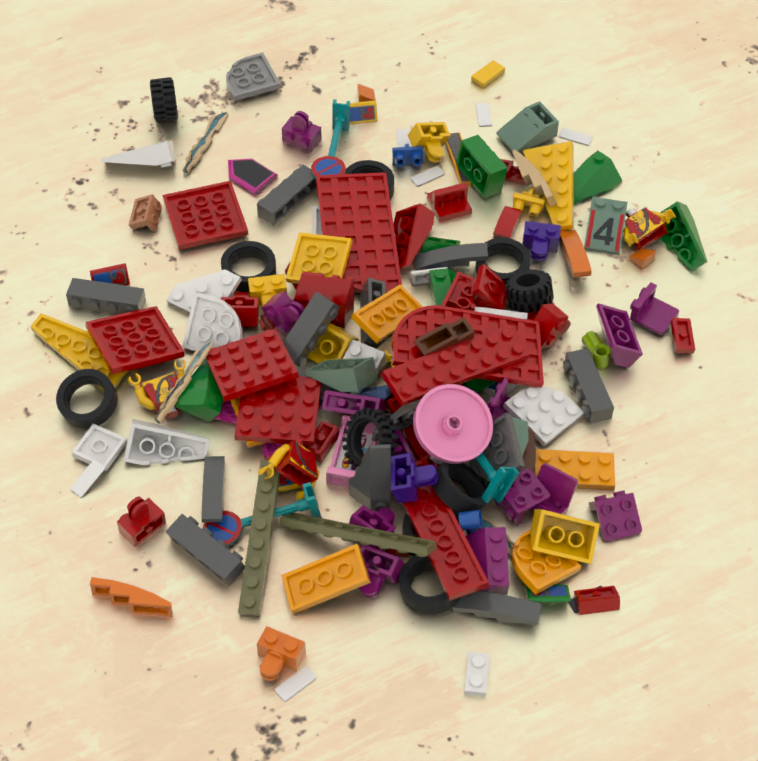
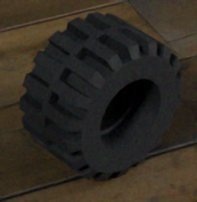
[150,77,178,122]
[505,269,554,313]

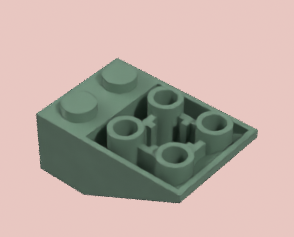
[496,101,559,153]

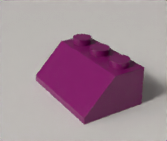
[596,303,643,368]
[465,527,509,595]

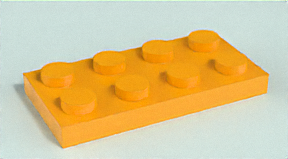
[351,284,423,344]
[534,449,615,490]
[281,544,371,614]

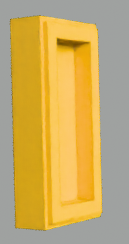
[471,60,505,88]

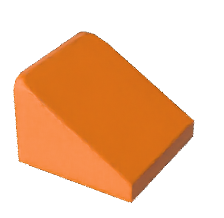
[357,84,376,102]
[629,248,656,269]

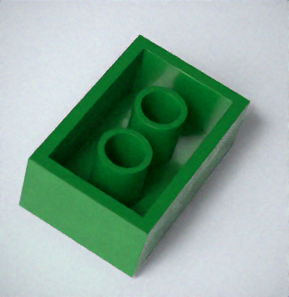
[456,135,508,199]

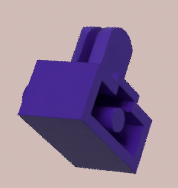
[522,221,561,261]
[391,453,439,503]

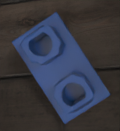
[392,144,423,167]

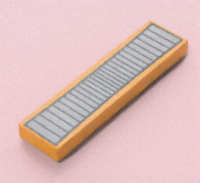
[445,132,472,186]

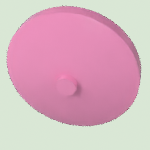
[413,384,493,464]

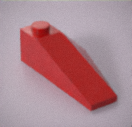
[393,203,435,270]
[441,272,475,311]

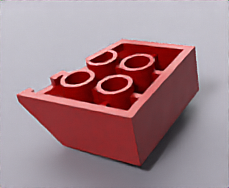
[294,272,354,329]

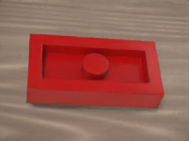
[670,318,696,354]

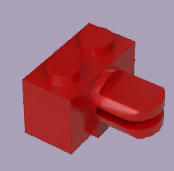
[221,292,260,327]
[534,303,571,348]
[117,496,166,547]

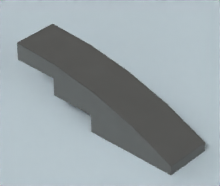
[415,243,488,271]
[201,456,225,523]
[452,591,542,624]

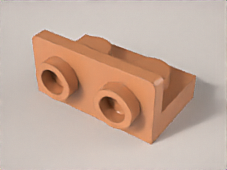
[129,194,162,232]

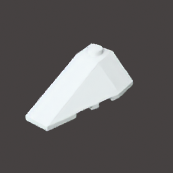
[101,140,175,168]
[124,419,210,465]

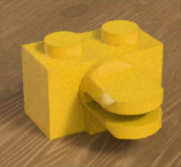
[408,122,451,163]
[248,274,287,314]

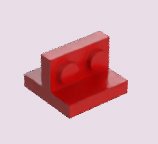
[427,183,472,222]
[473,264,507,310]

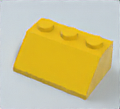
[307,323,359,364]
[530,509,600,564]

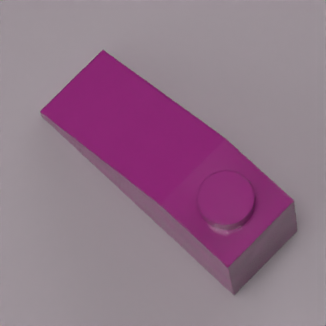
[321,390,387,416]

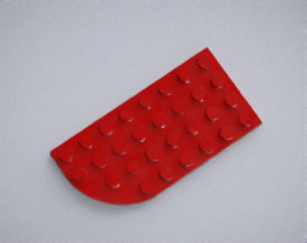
[316,172,402,294]
[392,305,544,388]

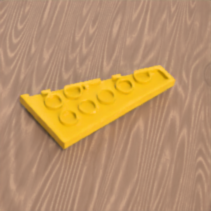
[522,141,574,231]
[31,313,128,392]

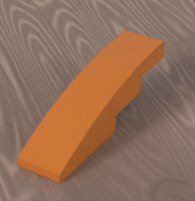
[559,229,592,277]
[90,577,173,617]

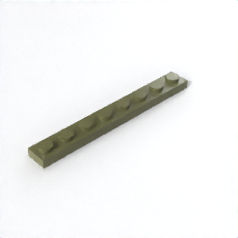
[238,460,281,616]
[280,513,437,557]

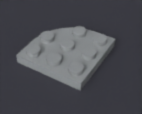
[226,52,281,101]

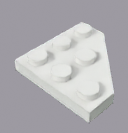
[166,270,242,314]

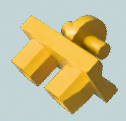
[513,187,545,218]

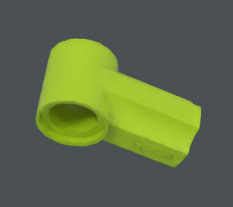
[582,331,610,369]

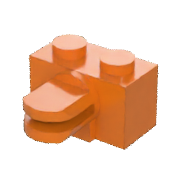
[257,626,306,681]

